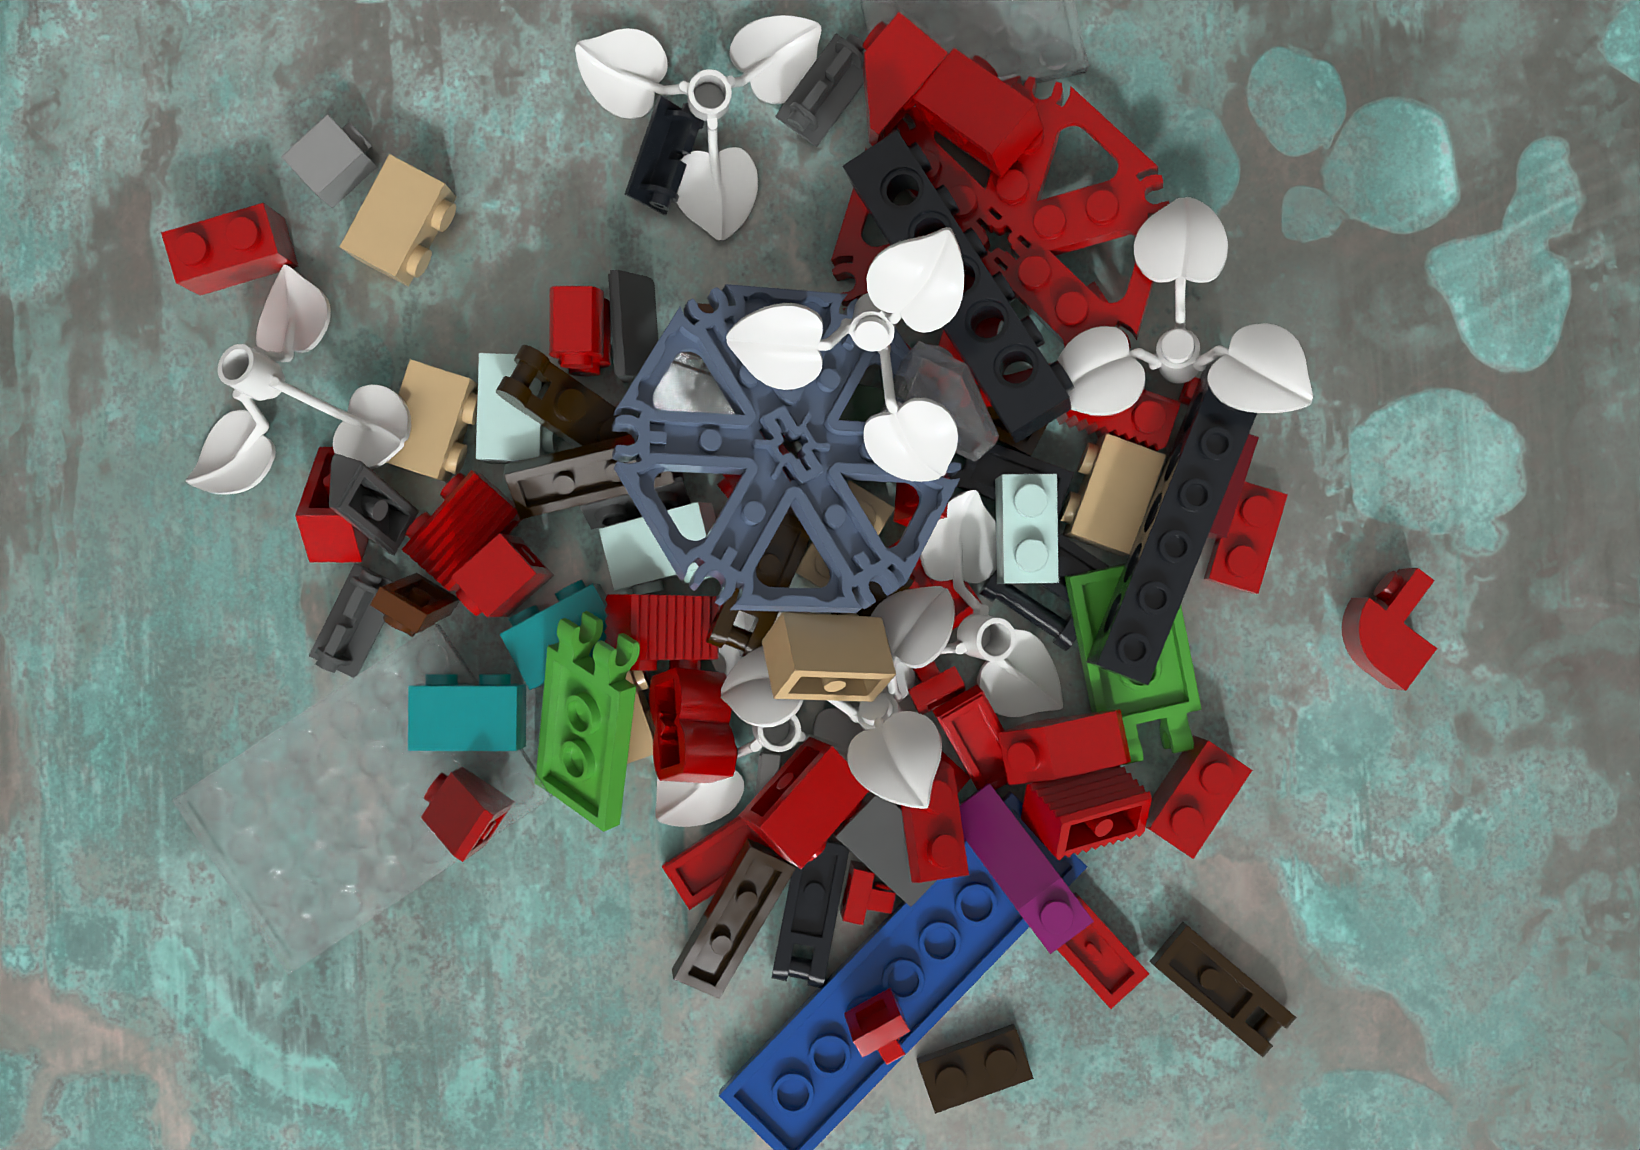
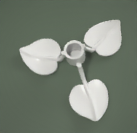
[575,15,821,241]
[1057,197,1313,416]
[726,227,964,482]
[185,265,411,495]
[846,490,1063,717]
[721,586,955,809]
[655,610,865,827]

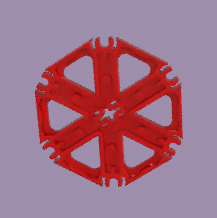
[831,75,1170,410]

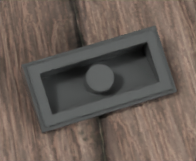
[608,270,658,383]
[329,453,419,555]

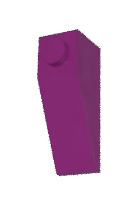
[959,782,1094,954]

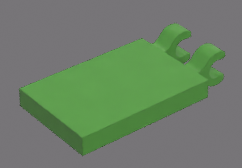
[1064,563,1202,765]
[535,611,640,832]

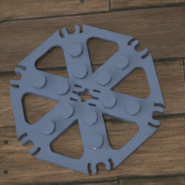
[612,284,961,613]

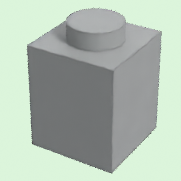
[281,114,377,208]

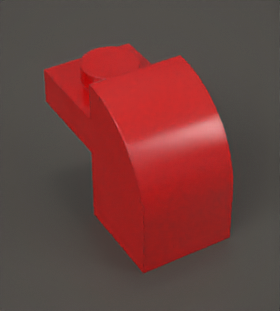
[1342,568,1437,691]

